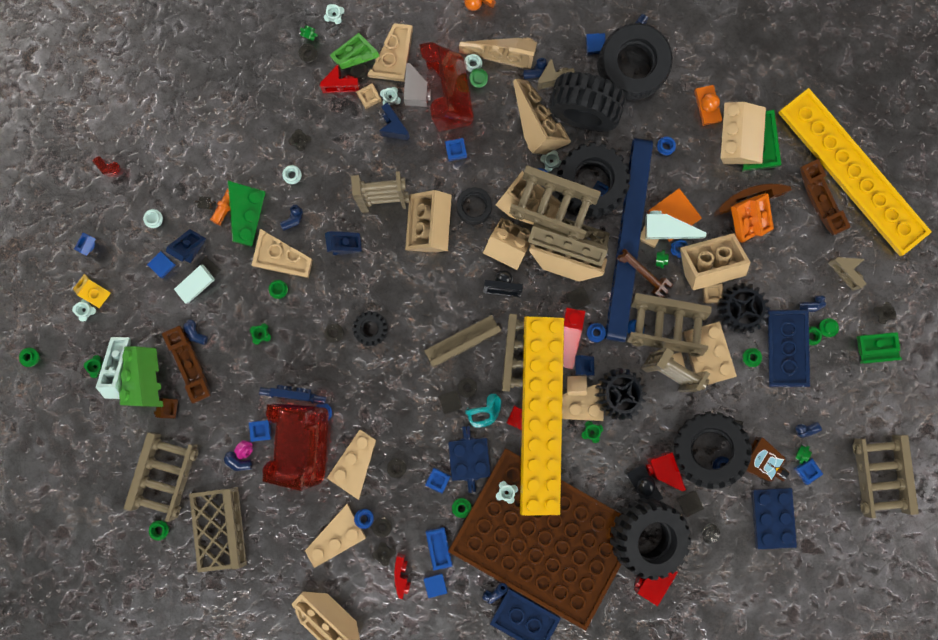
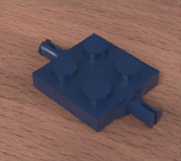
[259,385,327,405]
[448,426,490,493]

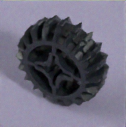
[717,283,770,334]
[595,368,647,421]

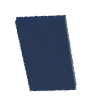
[768,310,810,387]

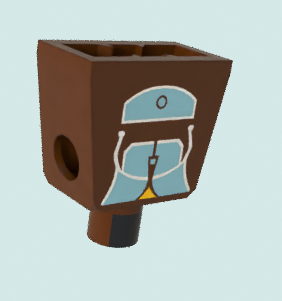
[746,437,789,482]

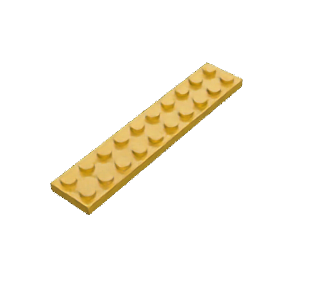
[778,88,932,256]
[520,316,564,515]

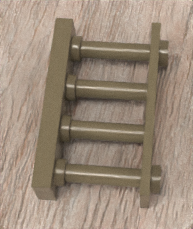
[509,165,601,240]
[351,171,410,213]
[627,293,712,357]
[501,314,524,392]
[641,348,710,393]
[123,432,198,522]
[852,435,919,518]

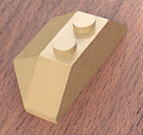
[529,243,607,281]
[292,592,360,640]

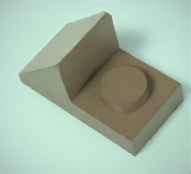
[537,59,575,90]
[828,257,867,291]

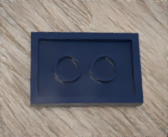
[751,488,797,549]
[490,588,561,640]

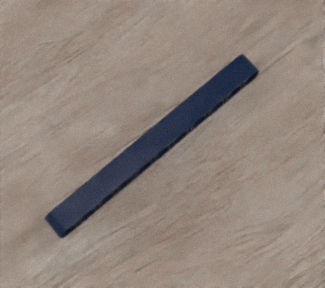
[605,138,653,342]

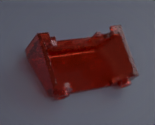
[419,42,474,132]
[263,403,329,491]

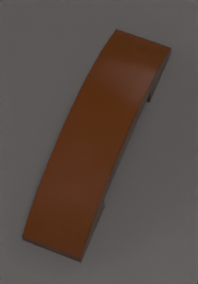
[800,159,851,235]
[714,184,792,216]
[162,325,211,404]

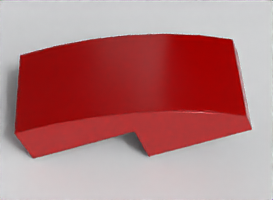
[394,553,411,599]

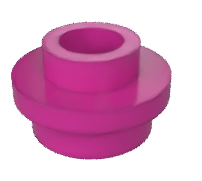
[234,440,253,459]

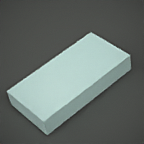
[174,265,215,304]

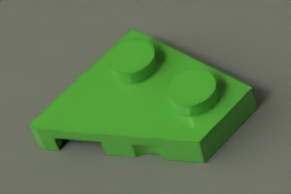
[330,33,380,70]

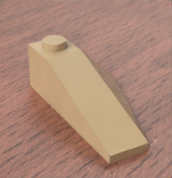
[459,38,537,69]
[513,79,571,154]

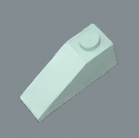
[645,211,706,239]
[96,337,131,399]

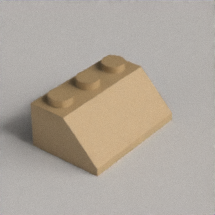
[721,102,766,164]
[405,190,452,252]
[680,233,751,290]

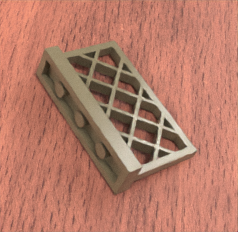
[528,218,610,266]
[189,487,247,572]

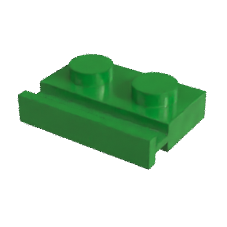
[857,332,902,364]

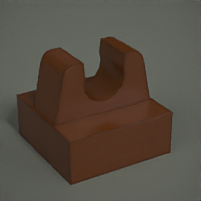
[154,398,178,419]

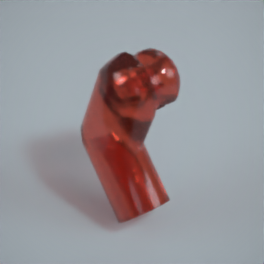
[93,156,121,175]

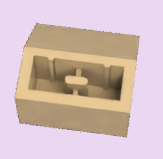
[483,218,531,270]

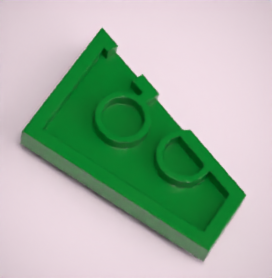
[742,110,781,171]
[227,181,265,247]

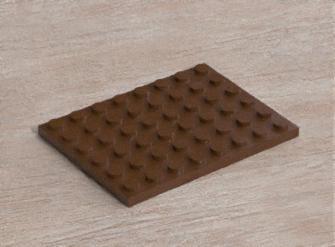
[448,448,622,631]

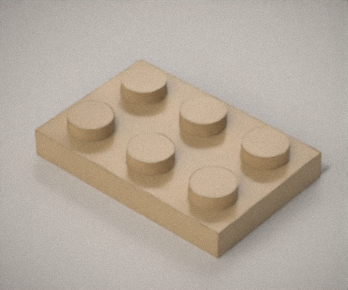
[682,321,737,385]

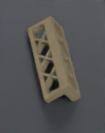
[424,315,501,368]

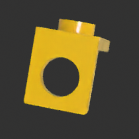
[73,274,111,308]

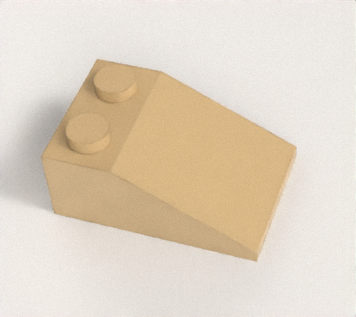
[496,171,561,225]

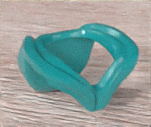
[465,394,502,428]

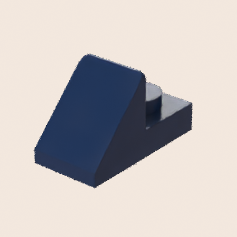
[380,102,410,140]
[166,229,206,263]
[325,231,362,255]

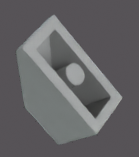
[404,63,431,107]

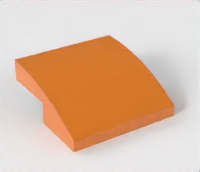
[647,188,702,242]
[731,193,774,243]

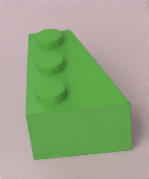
[119,346,163,407]

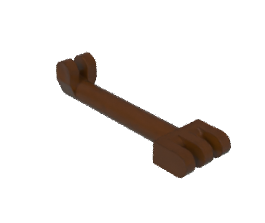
[617,249,673,298]

